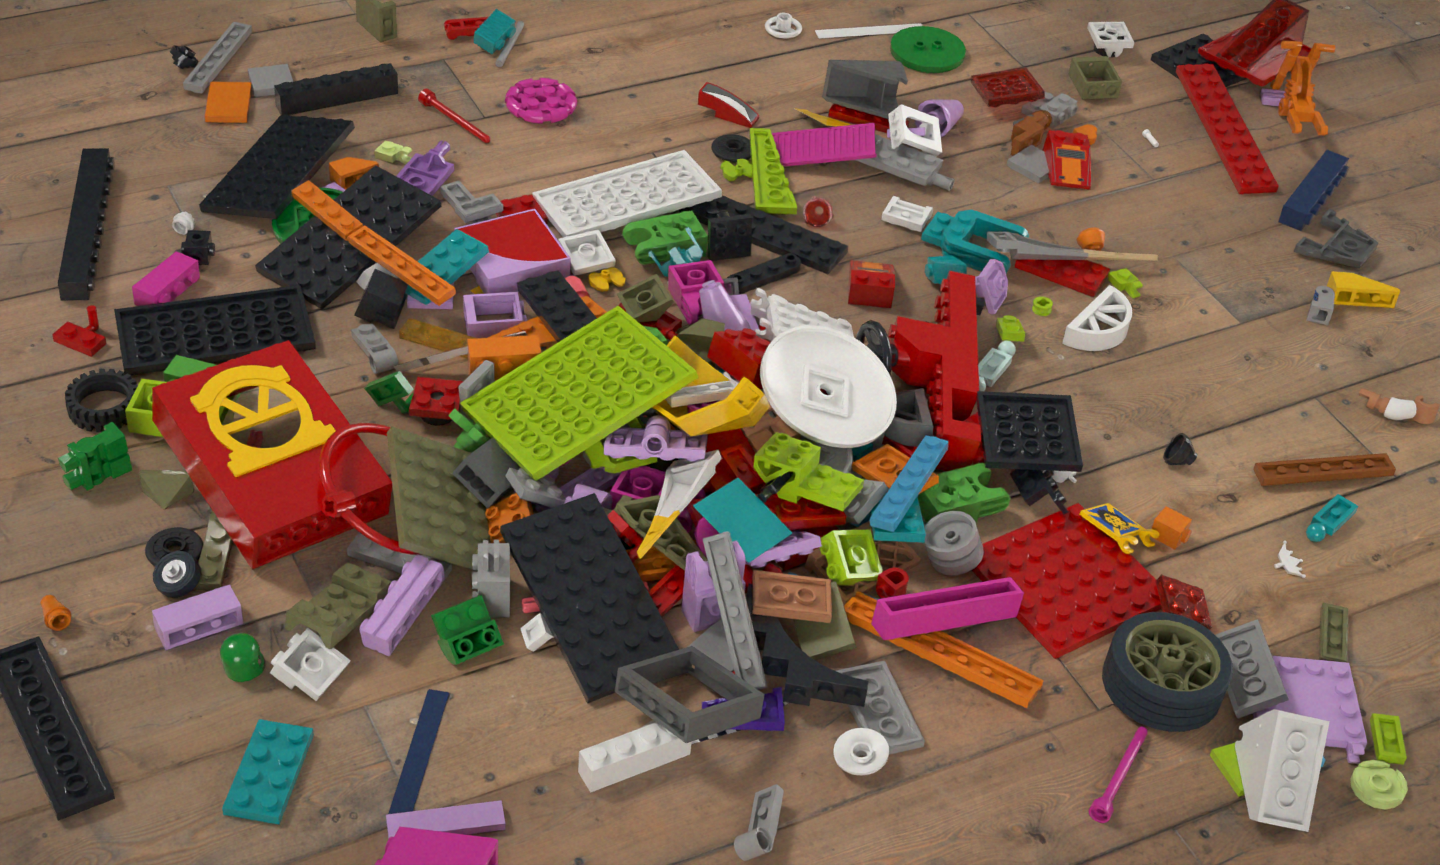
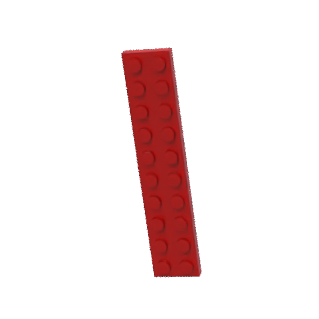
[1176,64,1279,194]

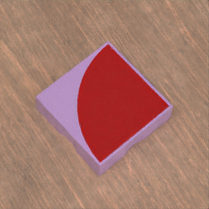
[454,209,571,294]

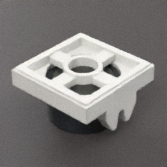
[1087,22,1134,57]

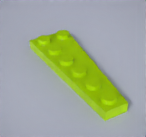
[749,128,797,215]

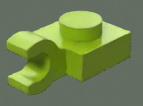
[1107,268,1143,298]

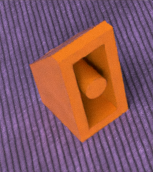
[329,157,379,190]

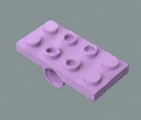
[604,415,708,461]

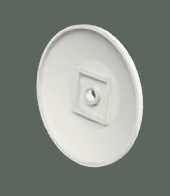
[760,325,897,448]

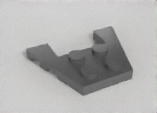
[1294,209,1378,268]

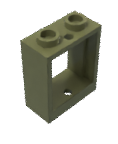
[1068,56,1122,99]

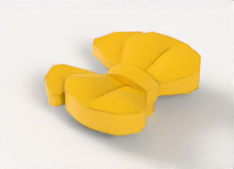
[588,267,626,292]

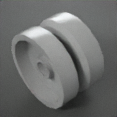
[924,511,984,576]

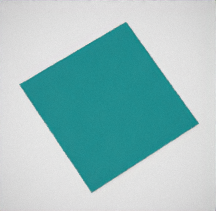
[693,478,792,563]

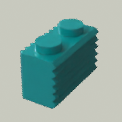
[474,9,516,54]

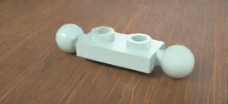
[978,341,1016,391]

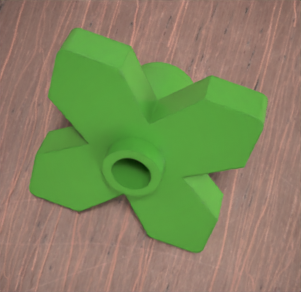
[448,408,491,453]

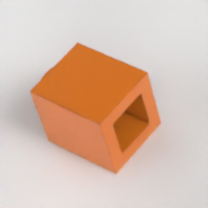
[1150,506,1192,550]

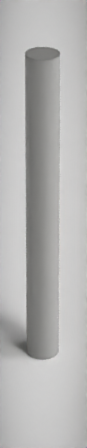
[495,21,524,67]

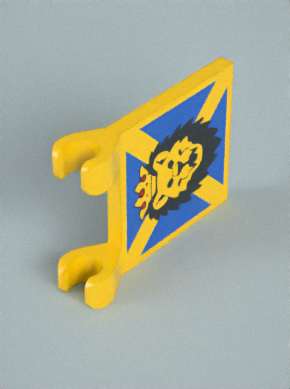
[1079,503,1160,554]

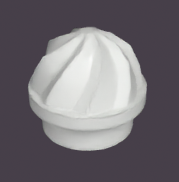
[172,212,195,235]

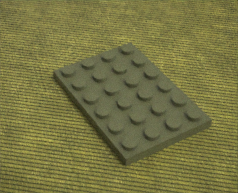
[387,426,491,571]

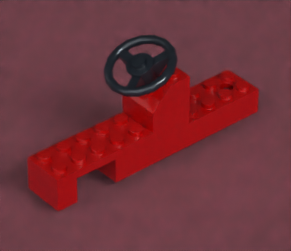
[856,271,984,471]

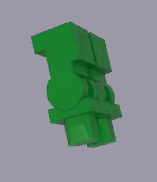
[58,422,132,491]

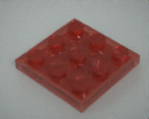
[971,67,1045,108]

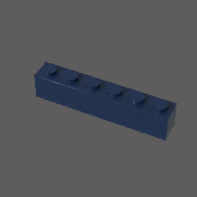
[1278,150,1349,231]

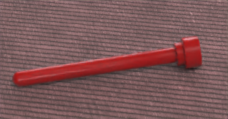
[418,88,490,143]

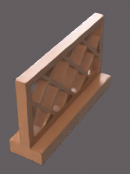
[805,521,922,605]

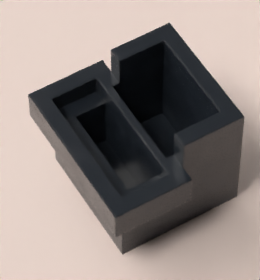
[354,269,408,329]

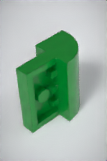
[431,595,504,665]

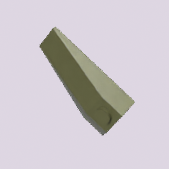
[616,495,708,570]

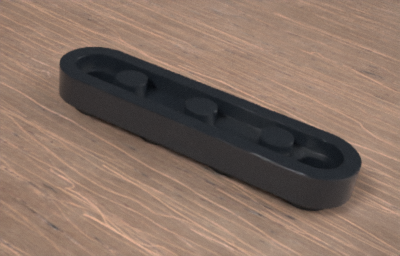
[727,253,801,295]

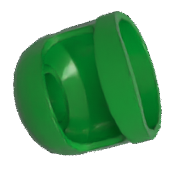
[220,633,266,682]

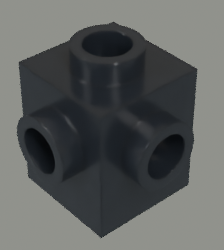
[181,230,215,265]

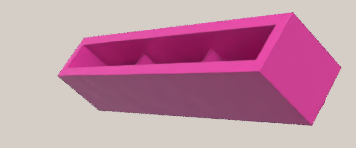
[871,577,1024,640]

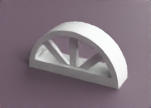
[1062,285,1132,351]

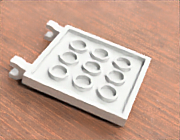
[750,288,854,342]

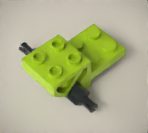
[753,432,864,511]

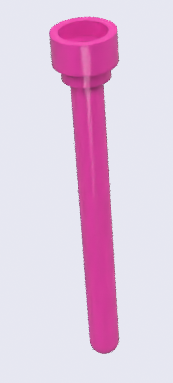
[1088,726,1148,823]

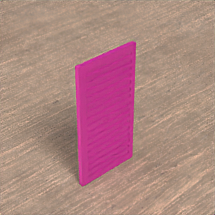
[772,123,877,167]

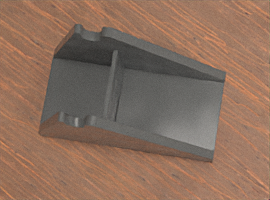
[822,60,908,119]

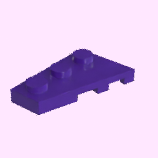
[701,687,785,731]

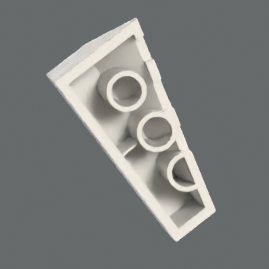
[578,720,691,793]

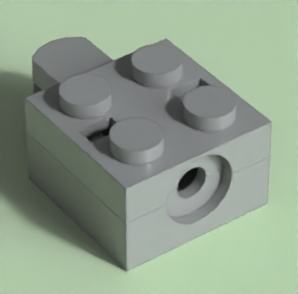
[472,540,510,618]

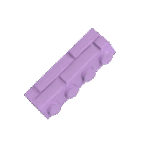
[360,554,445,656]

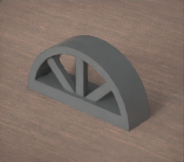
[884,389,933,447]

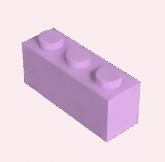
[152,584,243,650]

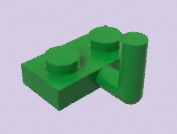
[364,371,414,414]

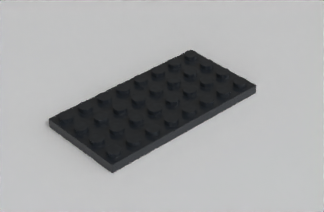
[199,114,355,219]
[255,165,442,310]
[114,285,316,375]
[500,493,679,704]

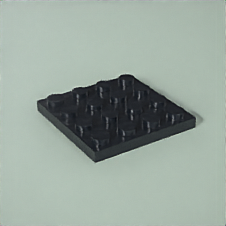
[1151,34,1247,87]
[976,391,1083,472]

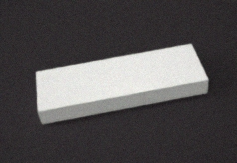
[665,380,737,407]

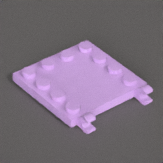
[1253,656,1367,764]

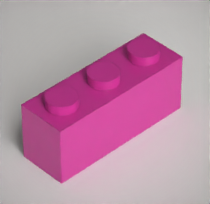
[132,251,200,306]

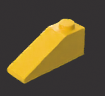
[1327,271,1400,308]

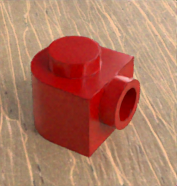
[876,567,909,599]

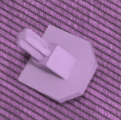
[975,259,1008,314]

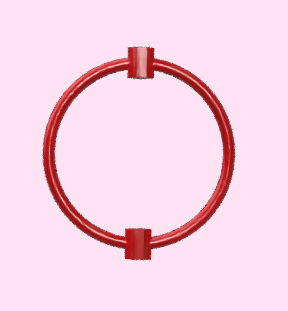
[319,423,422,555]

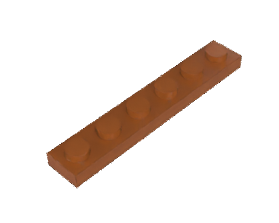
[1253,453,1396,486]

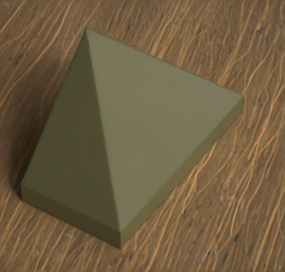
[139,470,194,510]

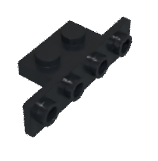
[1009,469,1068,514]

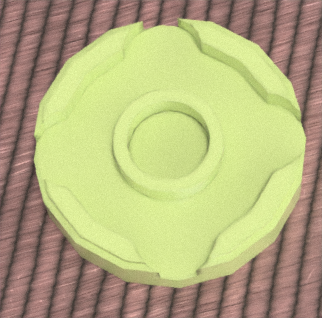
[1350,760,1408,809]

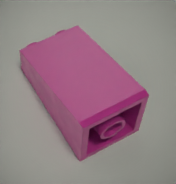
[375,826,498,865]

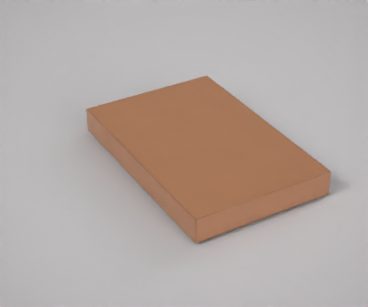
[752,570,832,623]

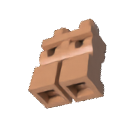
[741,401,801,453]

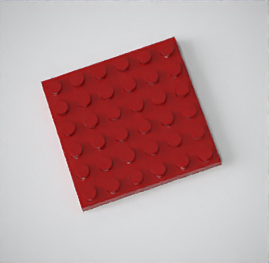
[972,503,1175,659]

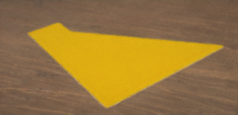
[794,108,852,127]

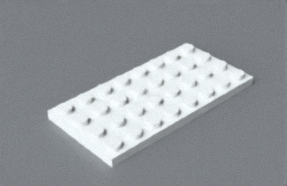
[532,150,722,238]

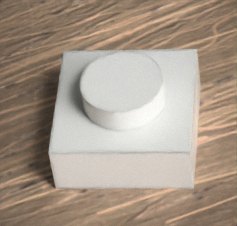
[521,613,553,652]

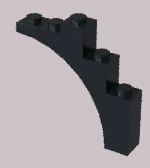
[746,583,869,707]

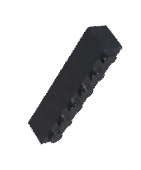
[274,63,398,115]

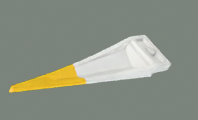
[637,450,722,559]

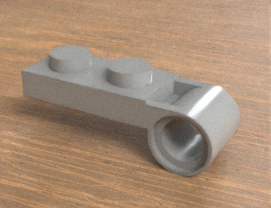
[351,324,398,374]
[734,784,784,861]

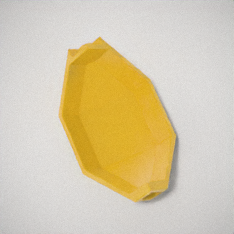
[652,336,770,437]

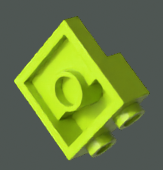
[820,529,883,586]

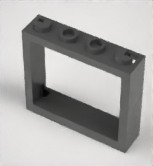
[615,646,764,743]

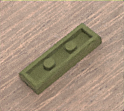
[1319,603,1348,663]

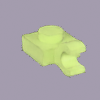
[374,141,412,164]

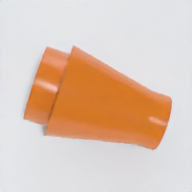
[40,595,71,631]

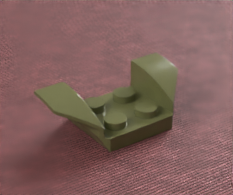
[677,319,725,368]

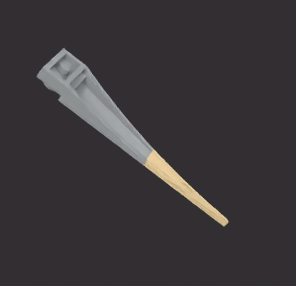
[987,232,1158,261]

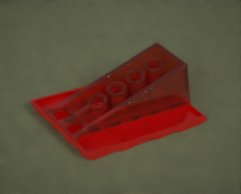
[1198,0,1312,86]

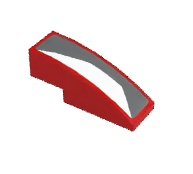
[698,82,759,128]

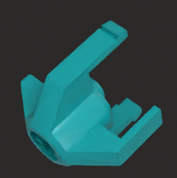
[648,227,703,277]

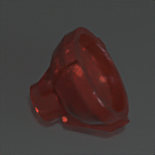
[803,195,834,227]

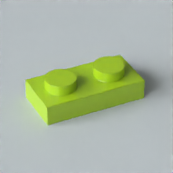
[996,315,1025,342]
[1370,713,1407,765]

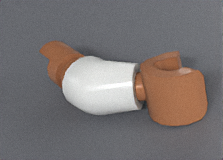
[1359,388,1440,424]

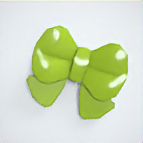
[720,159,752,181]

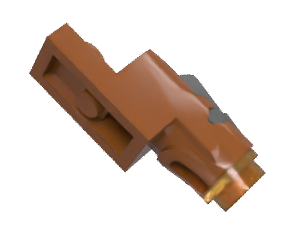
[1010,110,1052,156]

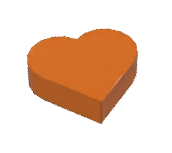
[1073,124,1097,145]

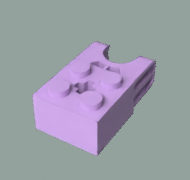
[681,541,746,632]

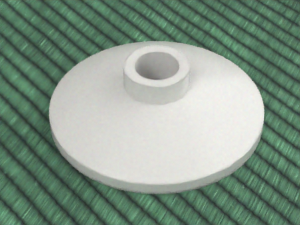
[834,728,889,775]

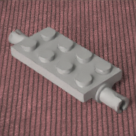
[856,134,955,191]

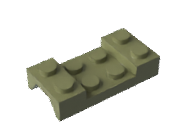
[285,562,392,649]

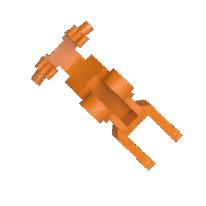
[1270,41,1336,136]

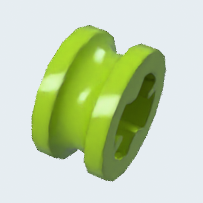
[1032,297,1053,316]

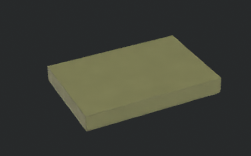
[793,581,857,661]

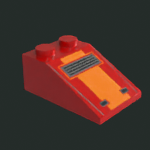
[1042,130,1091,190]
[848,260,895,308]

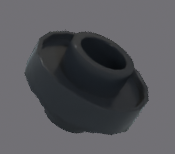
[170,45,199,69]

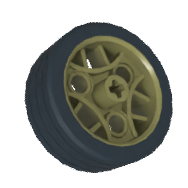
[1102,612,1233,732]

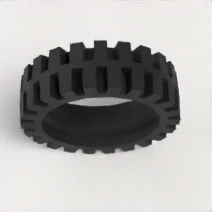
[65,369,138,432]

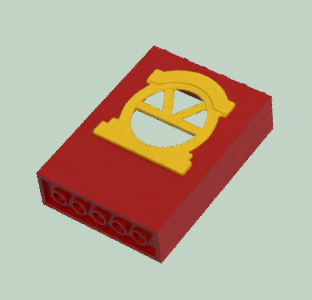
[152,340,393,570]

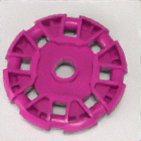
[505,78,577,124]

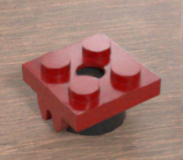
[409,377,464,426]

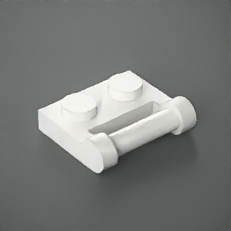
[881,196,933,232]

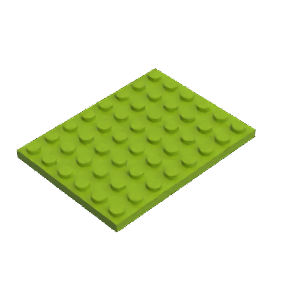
[460,306,698,481]

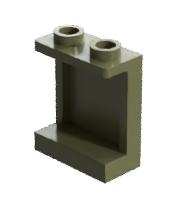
[356,0,397,43]

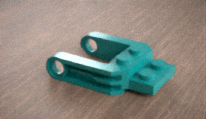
[921,209,1029,274]

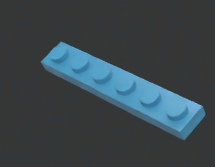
[870,435,948,532]

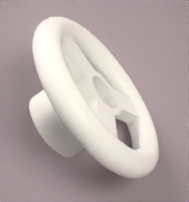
[765,13,802,39]

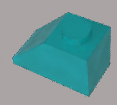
[925,255,967,284]

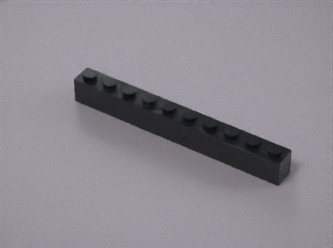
[58,148,115,301]

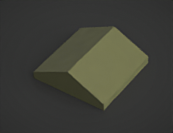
[617,274,674,322]

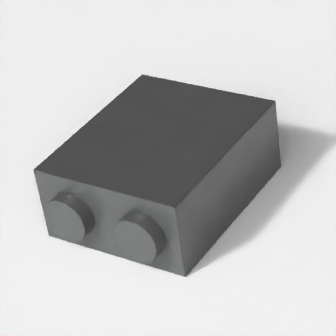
[452,438,521,508]

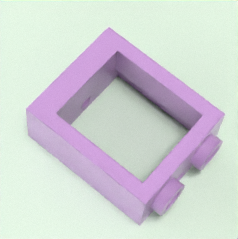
[463,292,527,339]

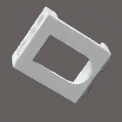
[888,104,942,157]

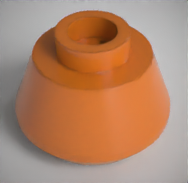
[1077,227,1105,251]

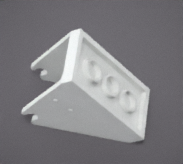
[1235,709,1330,832]

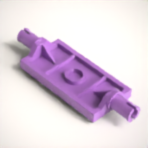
[396,140,454,196]

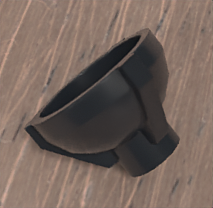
[1163,433,1197,465]

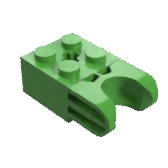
[623,211,708,265]
[917,463,1011,523]

